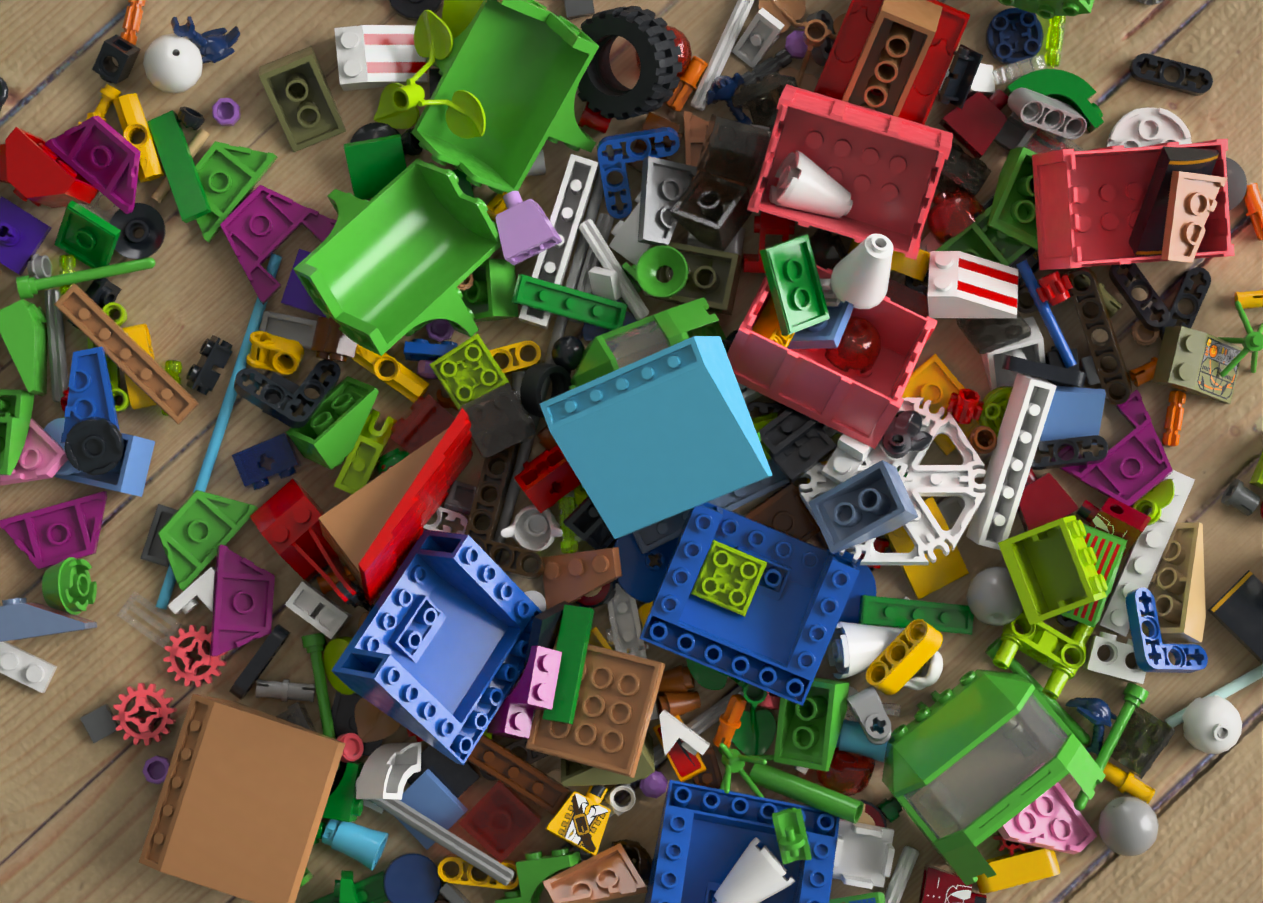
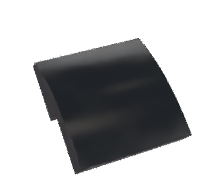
[756,408,837,484]
[563,496,615,550]
[407,745,480,798]

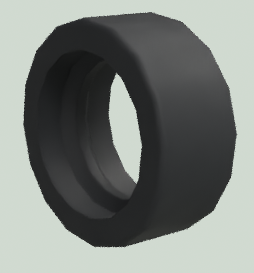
[520,363,572,418]

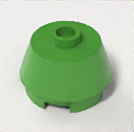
[42,557,97,615]

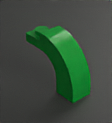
[1003,69,1104,133]

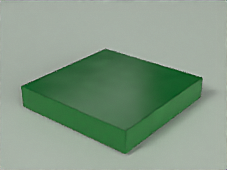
[344,134,407,199]
[54,200,121,268]

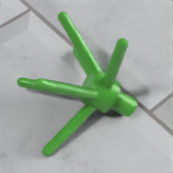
[1218,301,1263,377]
[718,743,774,798]

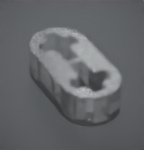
[992,55,1048,86]

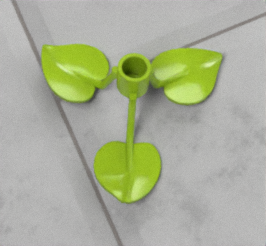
[374,10,486,139]

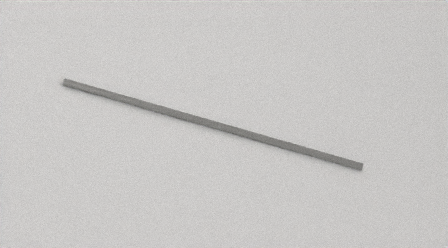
[494,145,616,565]

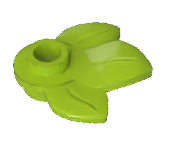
[1131,479,1175,526]

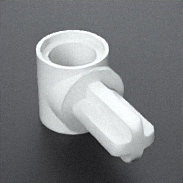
[600,784,636,819]

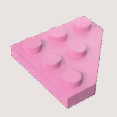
[0,418,68,486]
[998,782,1097,855]

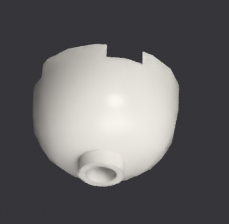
[1182,695,1242,754]

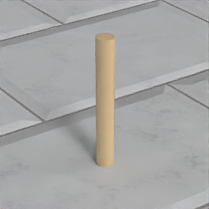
[151,128,210,203]

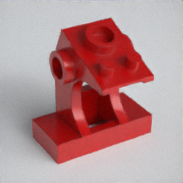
[743,211,795,273]

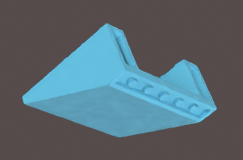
[540,336,773,539]

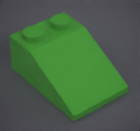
[987,147,1038,250]
[0,299,48,396]
[286,376,379,470]
[774,677,850,771]

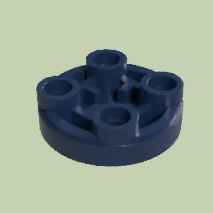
[986,8,1044,66]
[383,853,441,903]

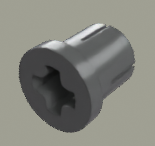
[1221,479,1260,516]

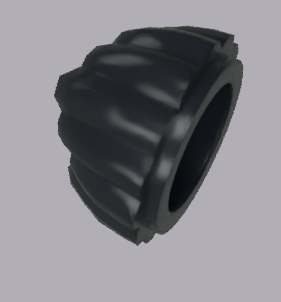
[177,107,205,130]
[401,128,423,156]

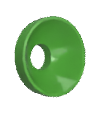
[636,245,689,298]

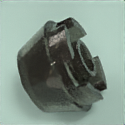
[809,229,848,270]

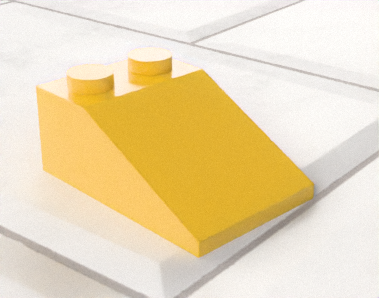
[884,496,969,600]

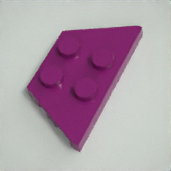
[45,115,141,214]
[0,491,108,569]
[210,545,275,657]

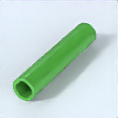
[750,764,864,824]

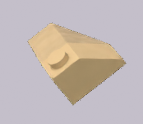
[1141,522,1206,643]

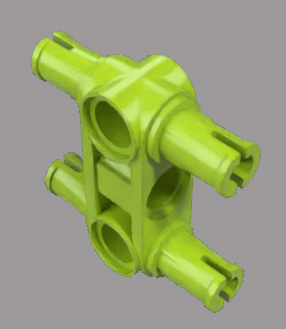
[992,609,1095,700]

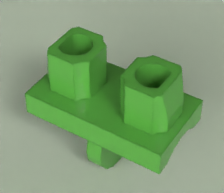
[772,808,812,865]

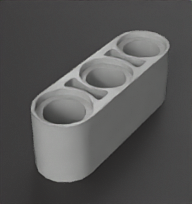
[1008,87,1087,140]

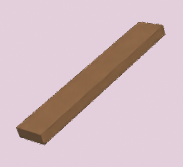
[54,284,199,425]

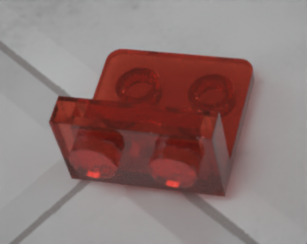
[390,394,455,454]

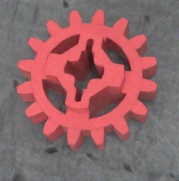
[163,625,228,687]
[112,683,177,746]

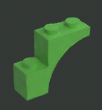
[495,847,581,903]

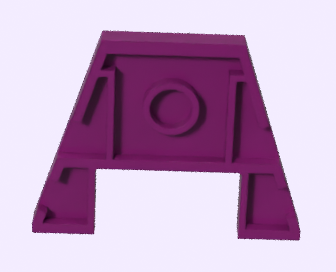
[220,185,337,305]
[1050,389,1173,507]

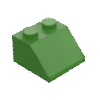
[461,259,519,322]

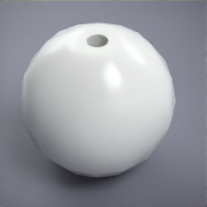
[143,34,203,94]

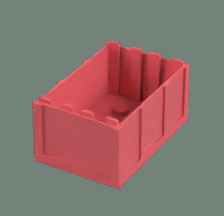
[747,84,953,260]
[1032,139,1235,270]
[727,265,938,449]

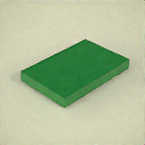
[760,234,830,336]

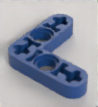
[597,127,680,219]
[1126,587,1208,673]

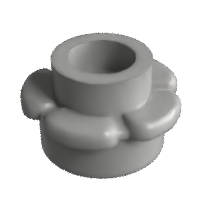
[27,254,52,279]

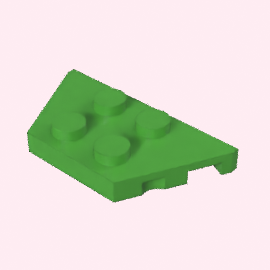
[195,141,278,243]
[157,490,258,591]

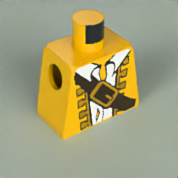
[545,785,611,856]

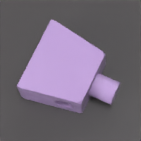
[495,191,562,265]

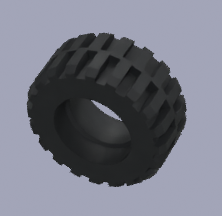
[577,6,682,120]

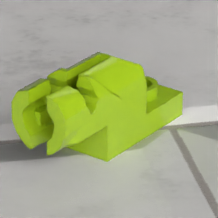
[334,409,397,494]

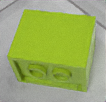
[998,515,1108,625]

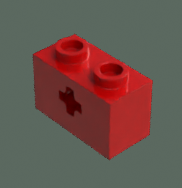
[514,445,581,514]

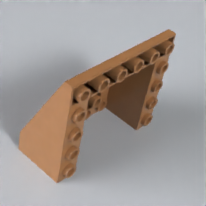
[139,694,346,903]

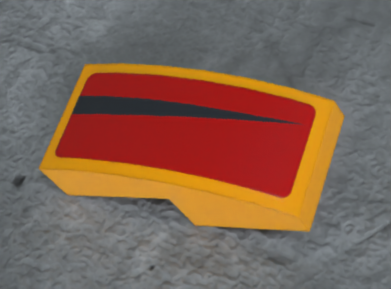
[653,715,707,782]

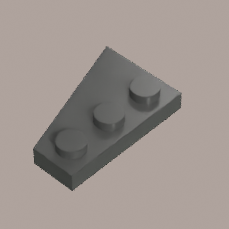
[638,156,699,246]

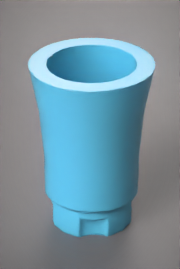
[836,719,887,763]
[322,819,389,871]

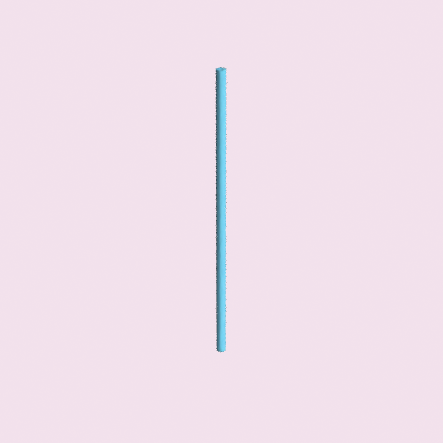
[156,253,282,610]

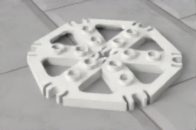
[799,398,986,565]

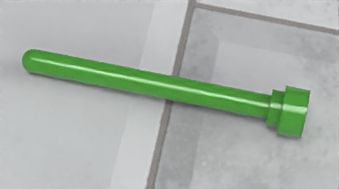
[16,257,156,299]
[301,633,340,771]
[985,637,1091,745]
[1074,683,1149,811]

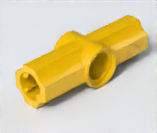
[113,93,164,183]
[351,344,430,404]

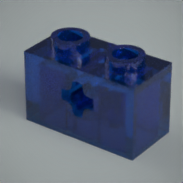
[232,433,302,490]

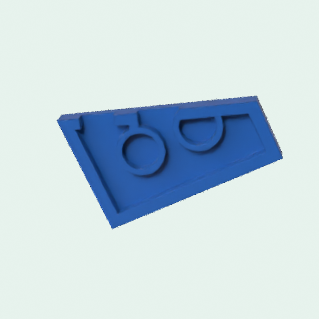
[61,346,120,443]

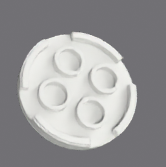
[1106,107,1192,148]

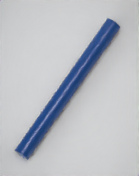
[1016,260,1077,368]

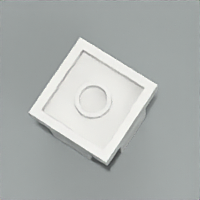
[832,819,895,889]

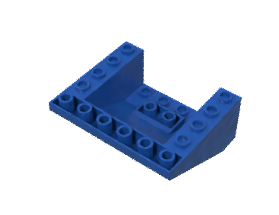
[639,502,860,706]
[331,530,542,765]
[644,780,840,903]

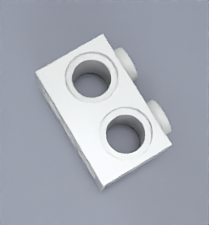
[285,581,352,639]
[1082,631,1150,684]

